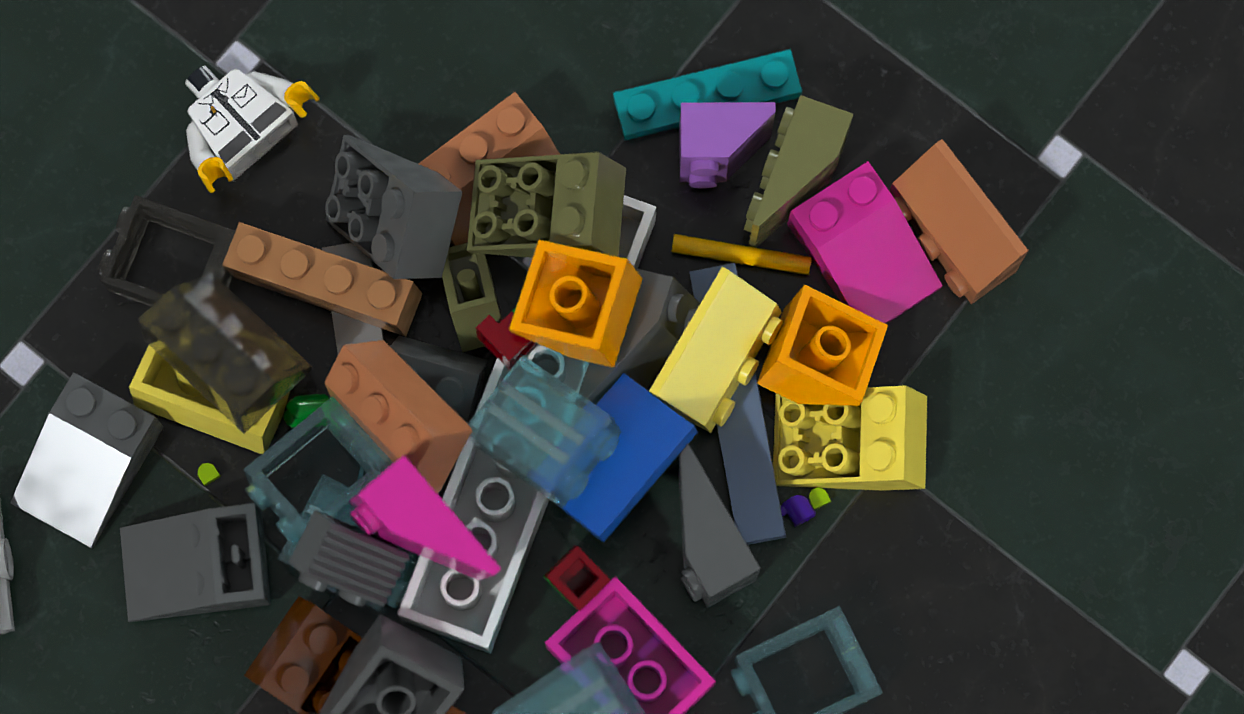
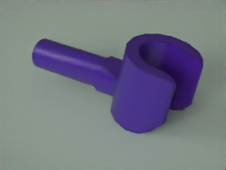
[781,495,816,527]

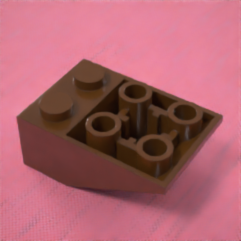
[244,596,362,714]

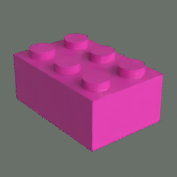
[545,576,716,714]

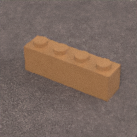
[222,222,422,337]

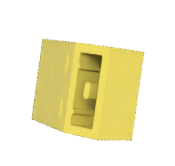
[773,385,927,491]

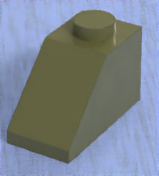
[442,243,503,352]

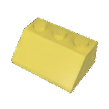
[649,267,783,433]
[129,305,299,455]

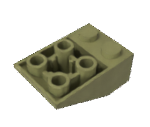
[744,95,853,248]
[467,152,626,258]

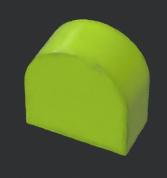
[198,463,221,486]
[809,487,831,510]

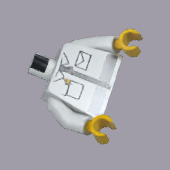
[186,66,320,193]

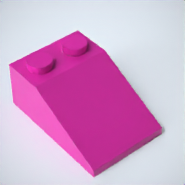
[787,161,943,324]
[348,455,501,580]

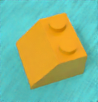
[509,240,643,368]
[757,285,888,406]

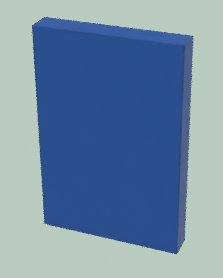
[530,373,698,542]

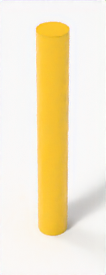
[672,234,812,275]

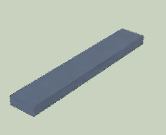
[689,263,786,545]

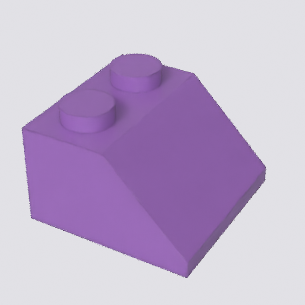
[679,102,776,189]

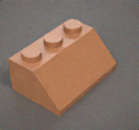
[418,92,561,246]
[890,139,1029,304]
[324,340,473,494]

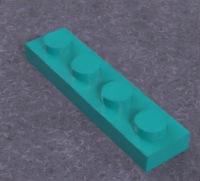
[613,49,802,141]

